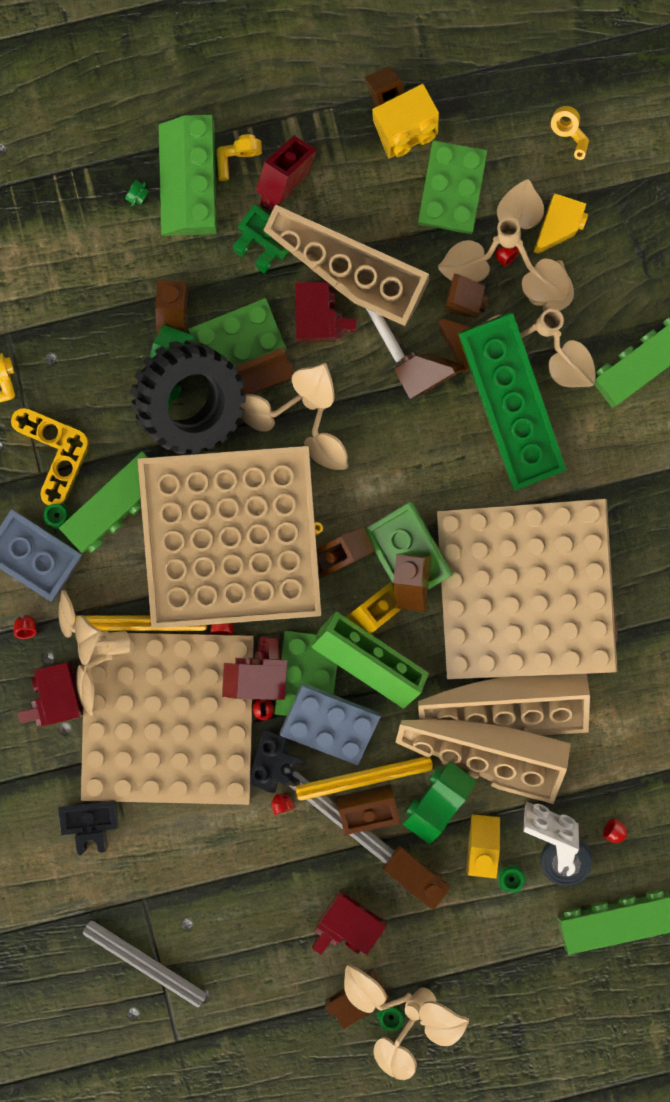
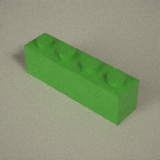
[594,317,670,408]
[59,452,149,554]
[311,611,429,709]
[557,889,670,955]

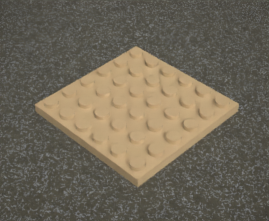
[138,446,321,629]
[437,499,618,679]
[81,632,254,805]

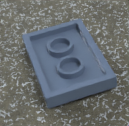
[0,509,83,602]
[280,683,380,765]

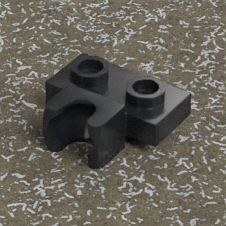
[250,730,307,793]
[58,800,119,855]

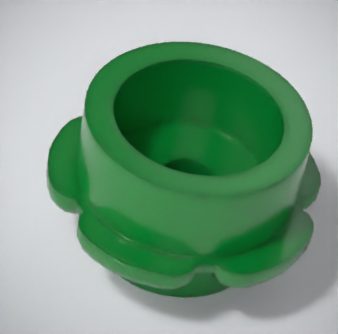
[125,179,149,206]
[43,503,71,529]
[498,865,526,893]
[377,1005,405,1031]

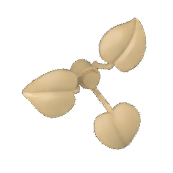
[438,179,569,303]
[487,260,596,387]
[241,363,349,470]
[58,590,130,716]
[344,964,469,1080]

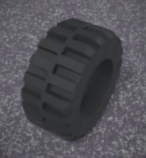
[131,340,246,455]

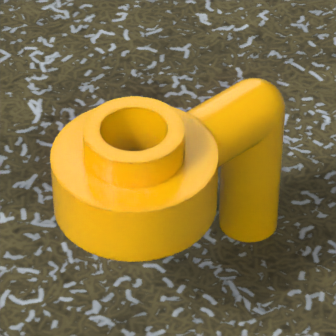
[551,106,589,160]
[216,134,262,181]
[0,353,15,402]

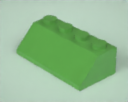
[159,115,217,236]

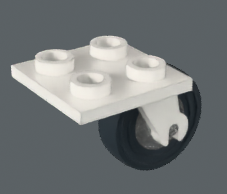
[523,802,592,886]

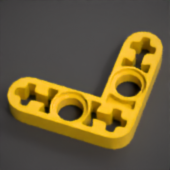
[11,408,90,506]

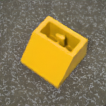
[372,84,439,159]

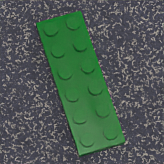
[458,312,567,491]

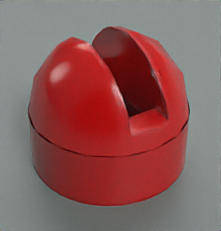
[495,245,520,267]
[13,615,37,639]
[211,623,234,635]
[252,699,275,720]
[271,793,295,815]
[602,818,627,843]

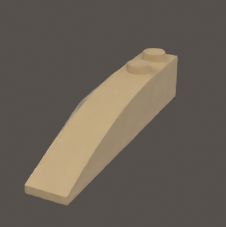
[264,205,429,326]
[418,673,590,735]
[395,719,571,804]

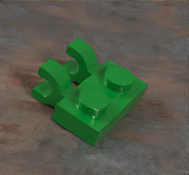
[233,205,290,274]

